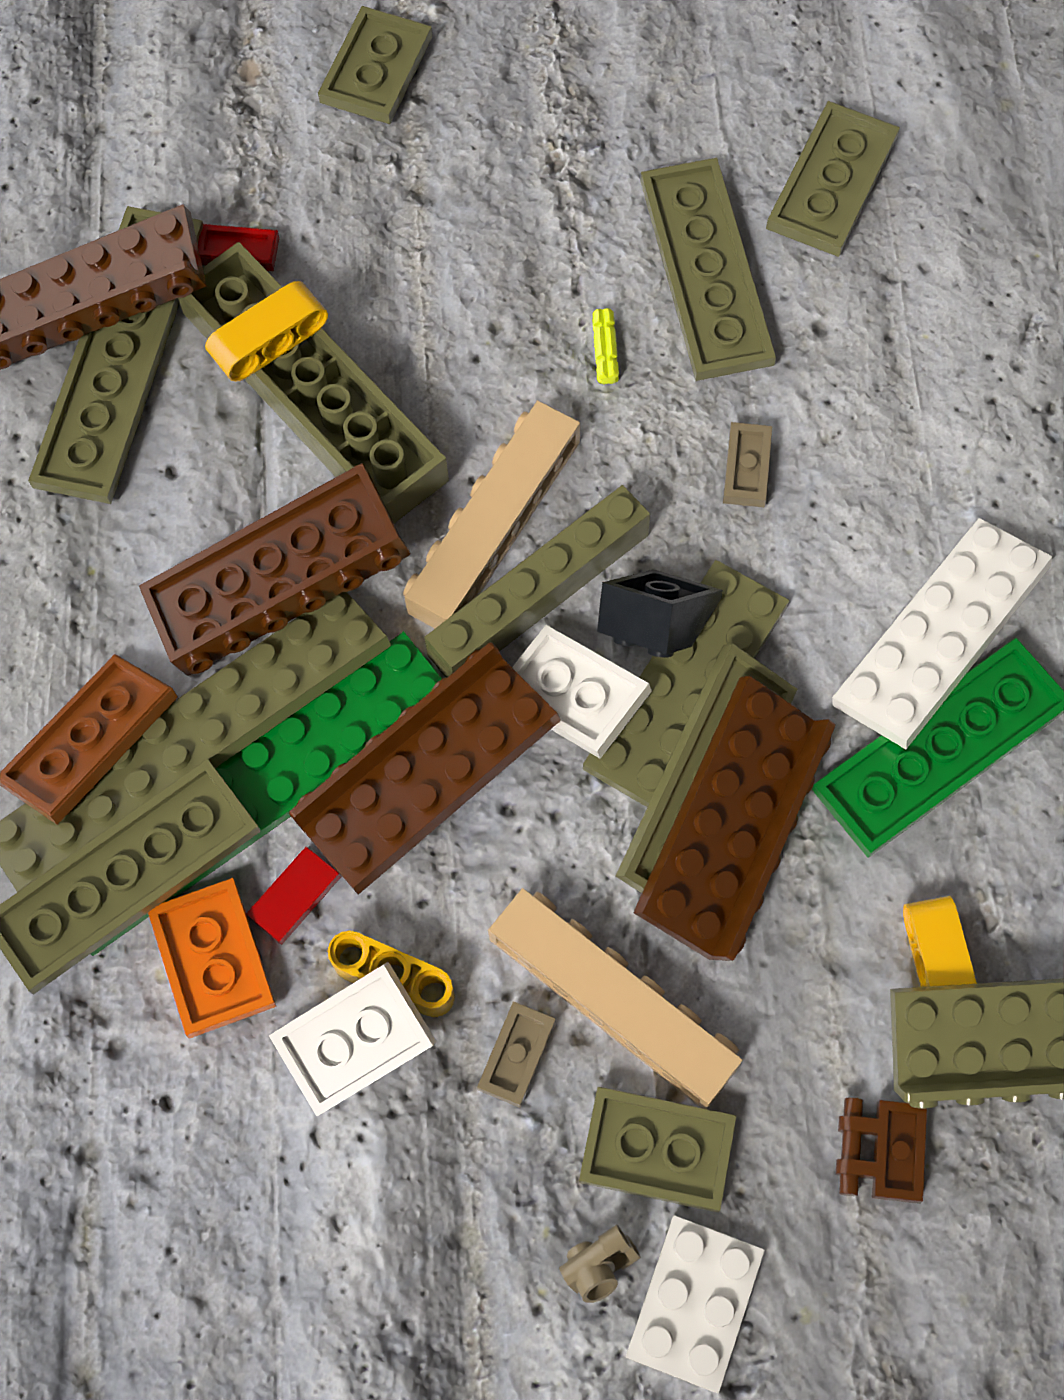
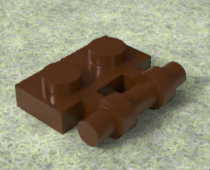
[836,1098,927,1204]

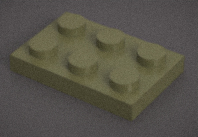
[318,6,433,124]
[579,1086,736,1213]

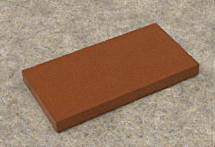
[0,654,178,825]

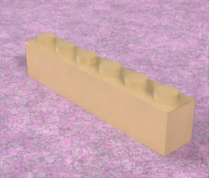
[403,400,580,629]
[488,888,743,1109]

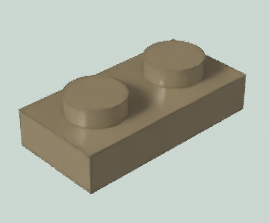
[723,422,772,508]
[477,1001,556,1108]

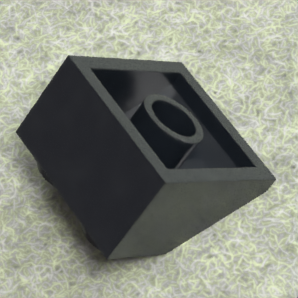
[597,569,723,658]

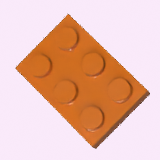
[148,878,277,1039]

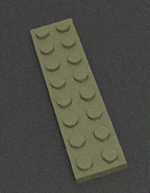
[28,206,204,504]

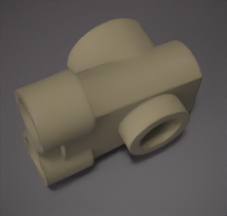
[559,1225,641,1303]

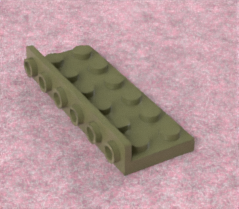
[890,978,1064,1108]

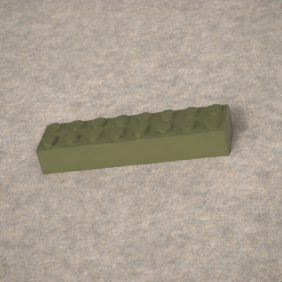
[178,242,449,523]

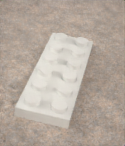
[832,518,1053,749]

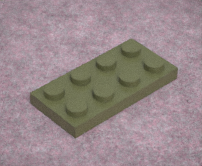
[766,101,900,257]

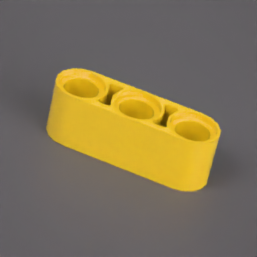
[205,281,328,382]
[903,896,977,987]
[328,930,455,1017]

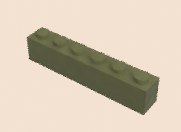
[424,485,650,677]

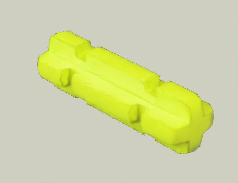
[592,308,619,385]

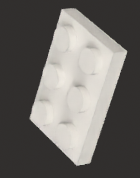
[512,625,652,759]
[269,962,437,1116]
[625,1215,765,1394]

